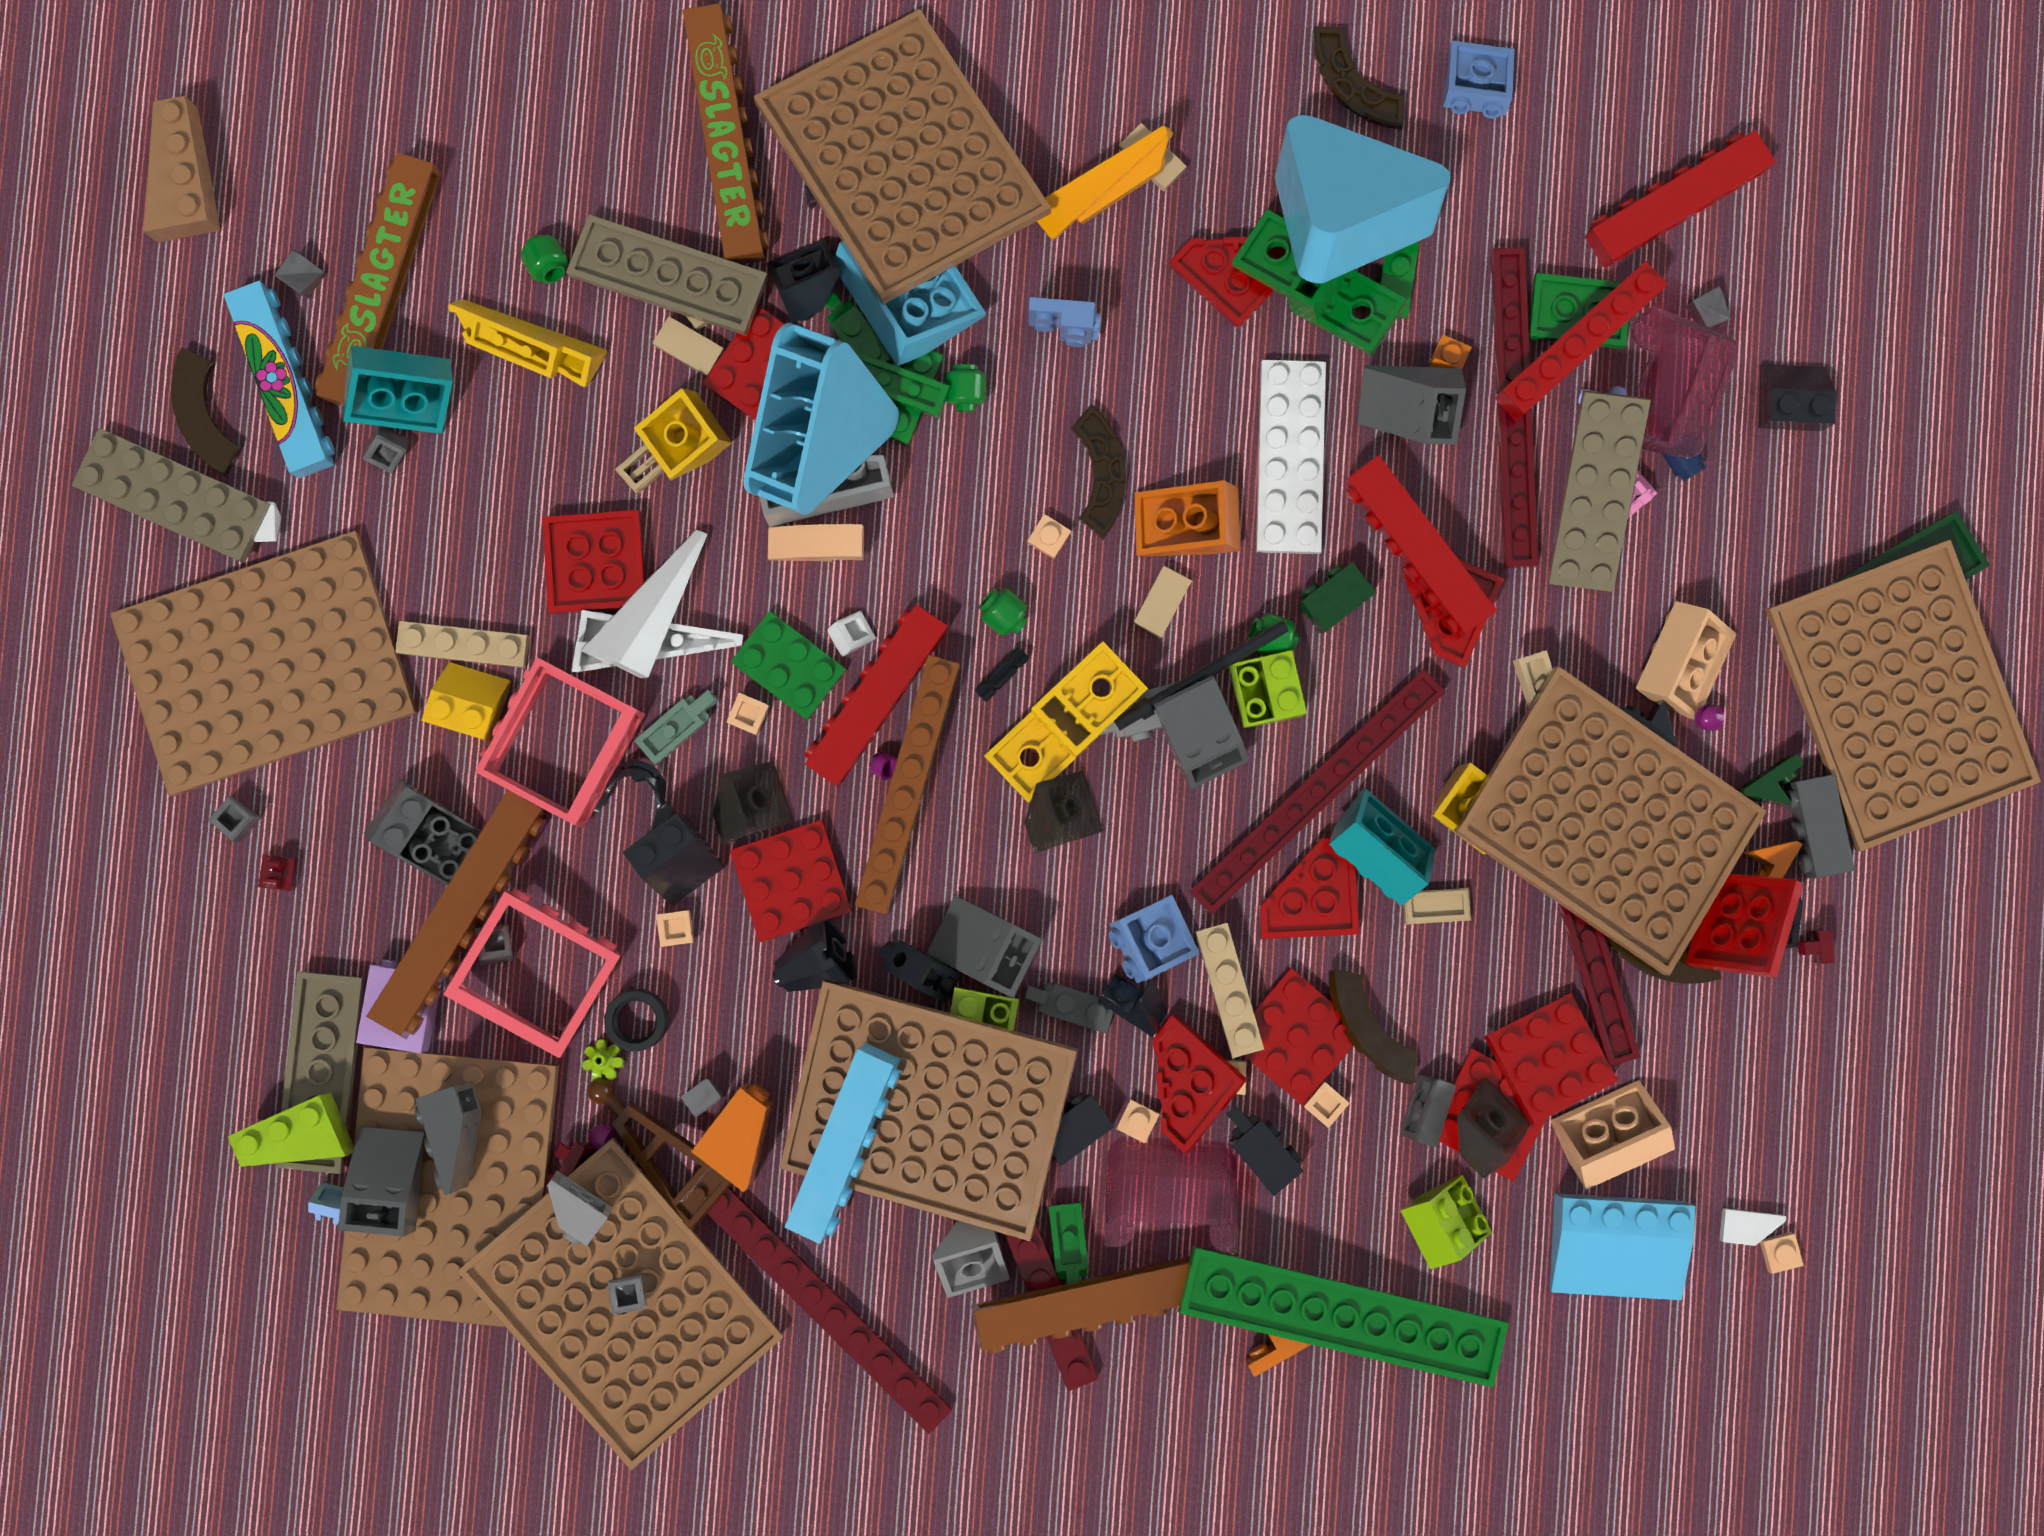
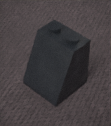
[622,813,725,906]

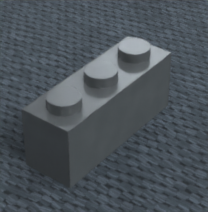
[1785,775,1855,878]

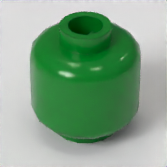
[520,235,569,284]
[945,364,987,412]
[979,588,1028,636]
[1248,613,1299,656]

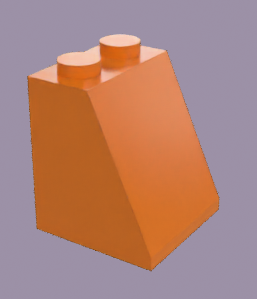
[691,1083,773,1192]

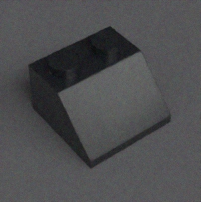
[1758,364,1836,431]

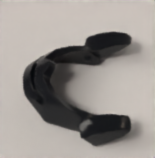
[594,760,673,829]

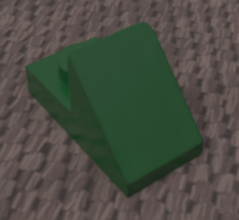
[1736,754,1804,806]

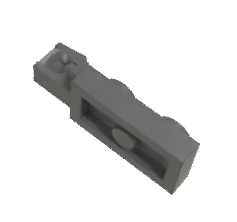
[1024,982,1113,1034]

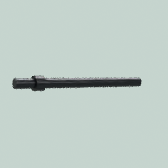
[1114,620,1289,731]

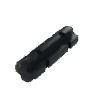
[975,648,1028,702]

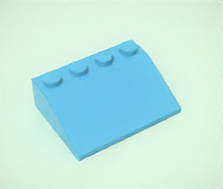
[835,241,986,366]
[1550,1193,1695,1300]

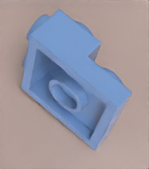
[1443,41,1515,119]
[1029,297,1100,347]
[1109,895,1200,983]

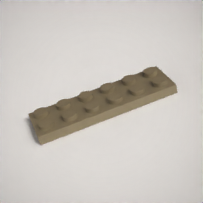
[566,214,769,336]
[1547,390,1651,592]
[71,428,271,564]
[275,971,365,1174]

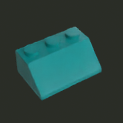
[343,346,453,434]
[1329,788,1436,906]

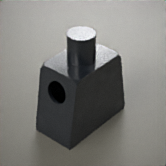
[880,940,962,1003]

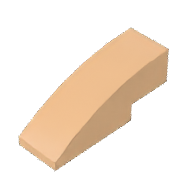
[768,524,864,562]

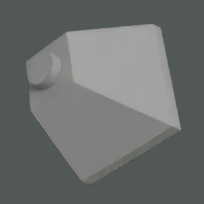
[547,1171,612,1246]
[932,1220,1010,1298]

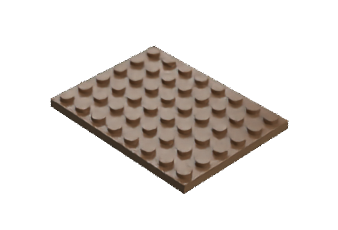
[753,9,1051,305]
[110,531,418,796]
[1765,540,2041,852]
[1454,666,1767,975]
[780,981,1078,1241]
[336,1047,559,1327]
[457,1137,783,1470]

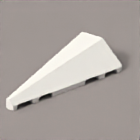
[581,530,707,678]
[572,610,743,672]

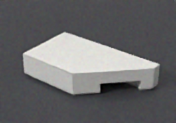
[1719,1208,1786,1246]

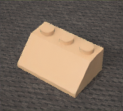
[1636,601,1737,720]
[1551,1080,1675,1190]

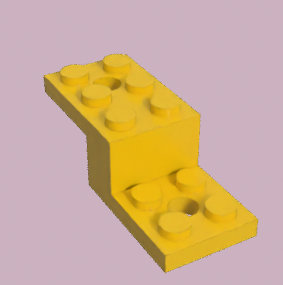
[984,641,1148,803]

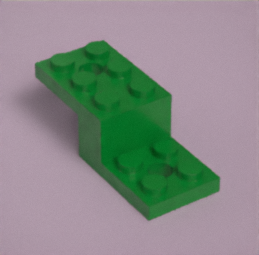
[1232,209,1407,356]

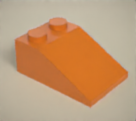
[1135,480,1241,557]

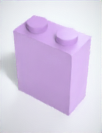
[356,959,441,1053]

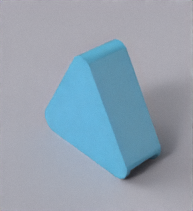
[1275,115,1450,283]
[743,323,899,515]

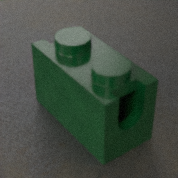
[1298,562,1376,635]

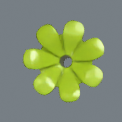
[582,1038,625,1080]

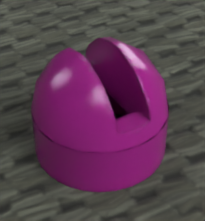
[1694,704,1724,731]
[869,752,897,780]
[588,1125,616,1150]

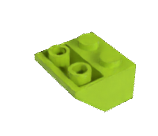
[1229,650,1307,728]
[950,986,1019,1031]
[1400,1174,1492,1269]

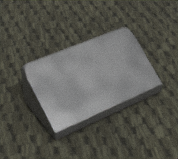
[1400,1073,1456,1147]

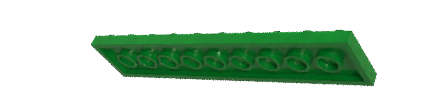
[1178,1246,1509,1388]

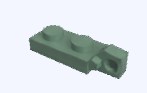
[634,690,719,765]

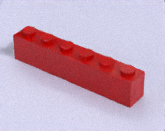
[1585,130,1776,269]
[1494,261,1668,422]
[1344,455,1498,637]
[804,604,949,787]

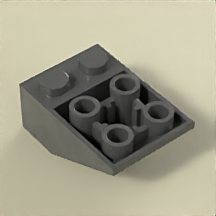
[1357,365,1466,445]
[1154,675,1249,790]
[364,779,482,886]
[926,896,1042,998]
[415,1082,482,1196]
[338,1126,426,1237]

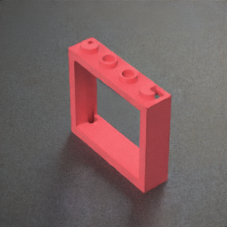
[475,657,645,828]
[443,888,620,1058]

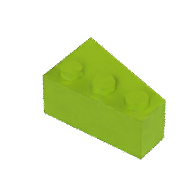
[227,1092,354,1167]

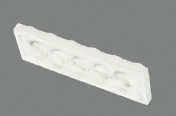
[1256,360,1326,554]

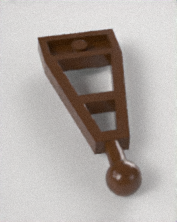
[587,1078,732,1229]

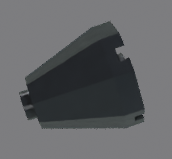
[773,919,857,992]

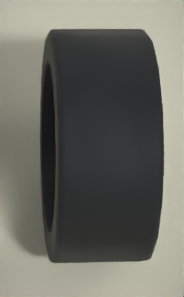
[604,989,669,1052]

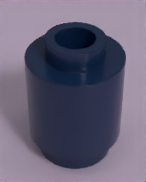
[1659,432,1706,482]

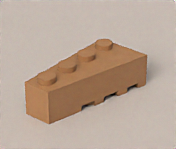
[144,96,220,243]

